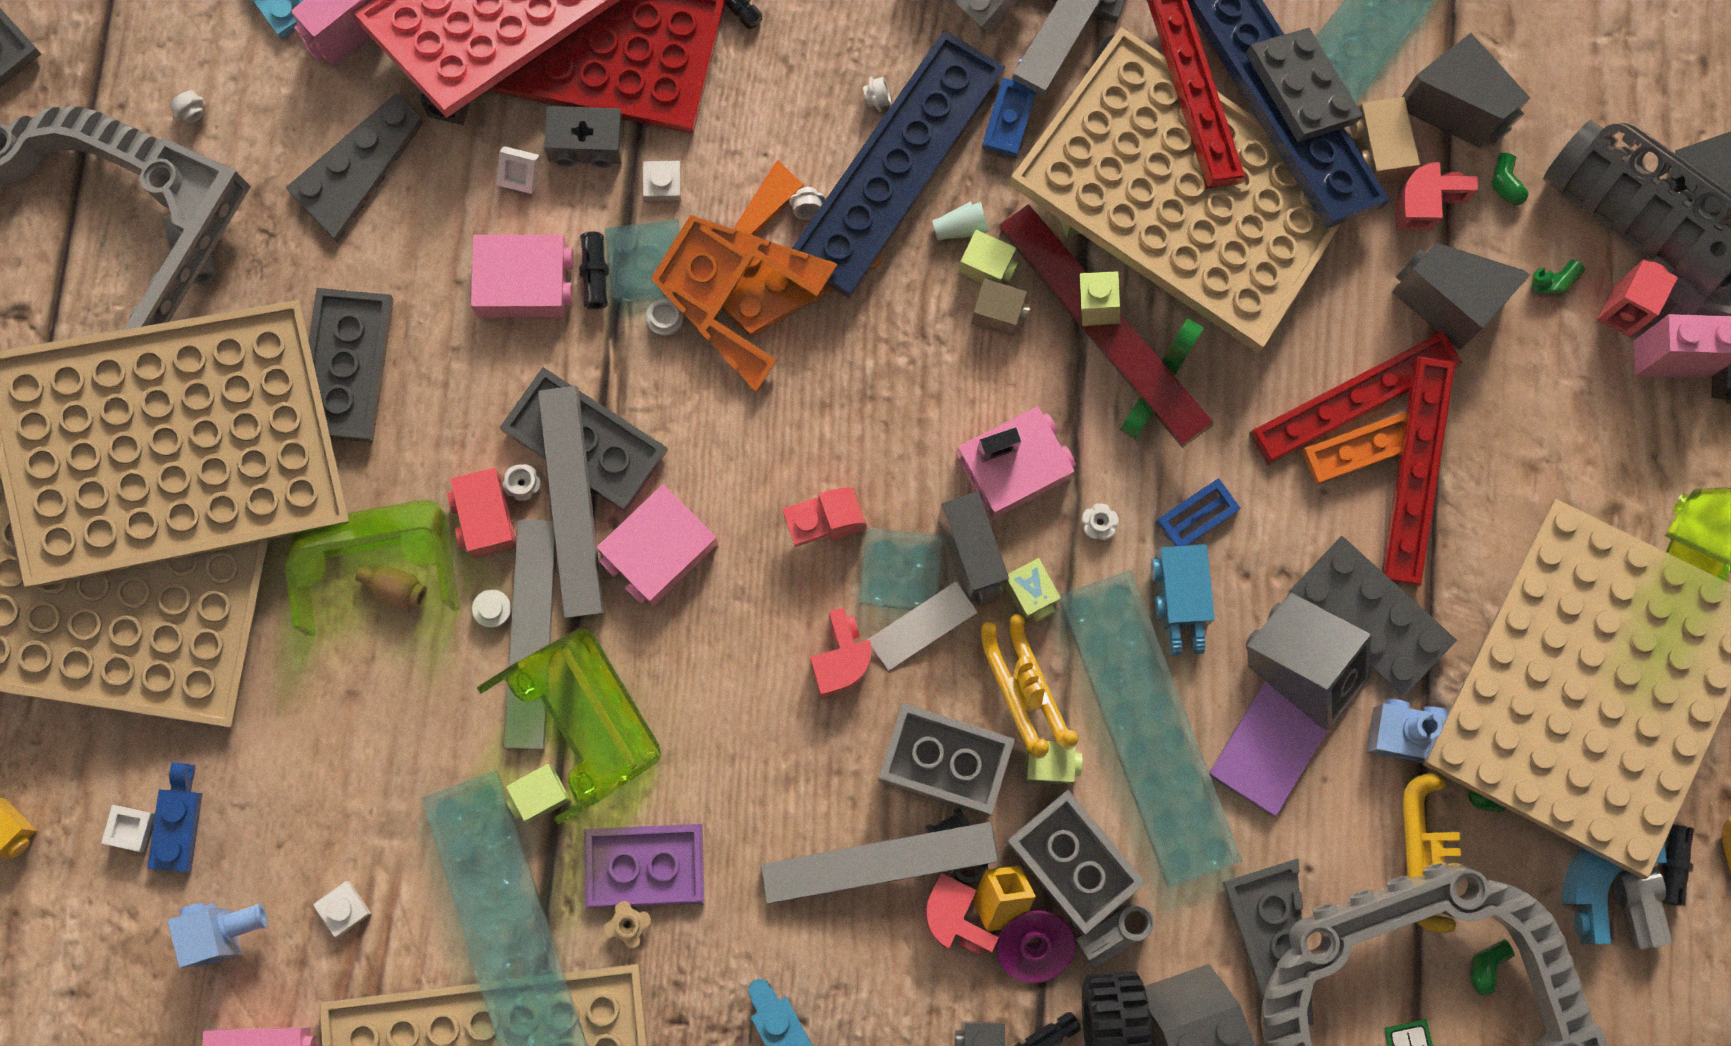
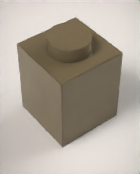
[971,279,1030,336]

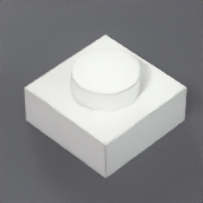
[496,146,539,194]
[643,161,681,201]
[101,805,155,852]
[313,881,371,937]

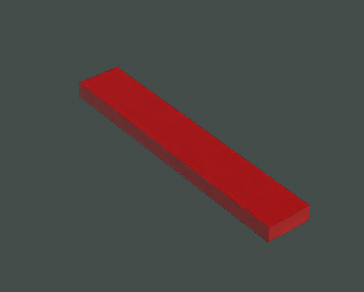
[1147,0,1246,189]
[1250,331,1463,465]
[1382,356,1456,586]

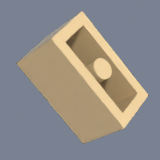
[1350,97,1420,183]

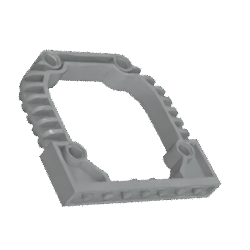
[0,106,251,330]
[1261,863,1608,1046]

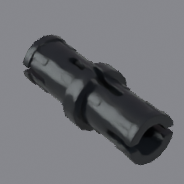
[579,231,609,310]
[1660,824,1694,907]

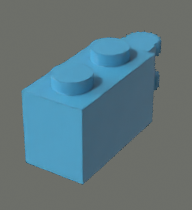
[1150,544,1215,656]
[747,978,813,1046]

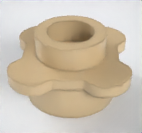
[604,901,651,948]

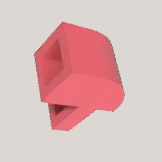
[1395,162,1478,230]
[782,487,867,547]
[810,607,871,699]
[925,873,999,956]

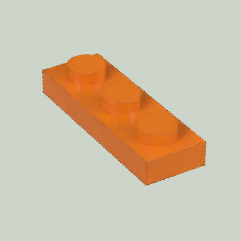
[1301,411,1407,486]

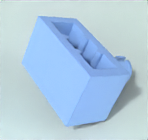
[1367,699,1448,764]
[167,903,268,968]

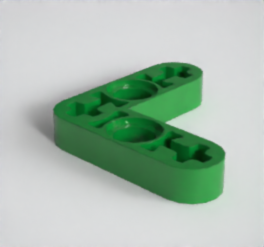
[1120,318,1204,440]

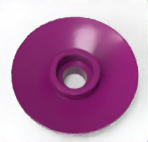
[996,911,1076,983]

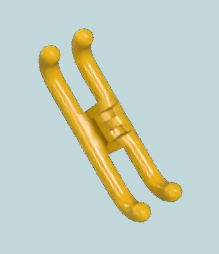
[981,614,1079,759]
[1403,773,1462,933]

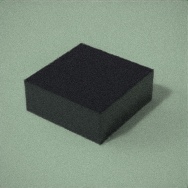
[977,427,1021,463]

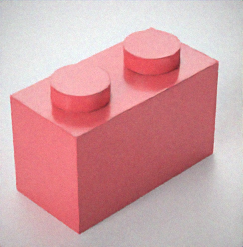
[1597,260,1678,337]
[447,467,516,558]

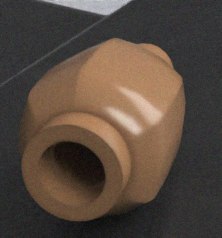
[355,567,427,610]

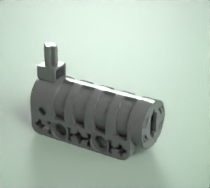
[1543,119,1731,326]

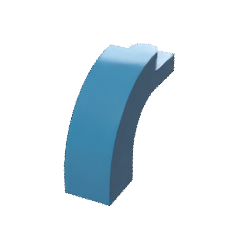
[1562,843,1667,944]

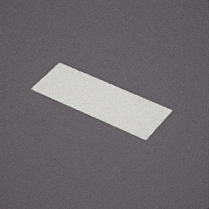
[867,581,978,671]

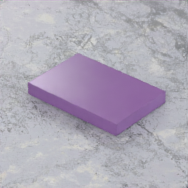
[1207,681,1327,817]
[584,824,705,909]

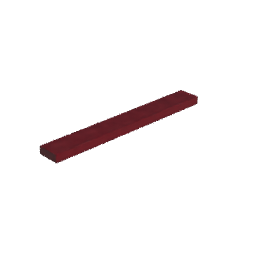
[999,204,1213,448]

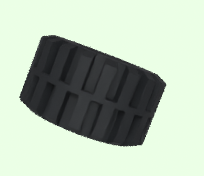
[1082,971,1152,1046]

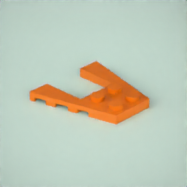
[722,160,881,337]
[650,215,838,392]

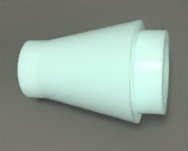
[932,201,989,241]

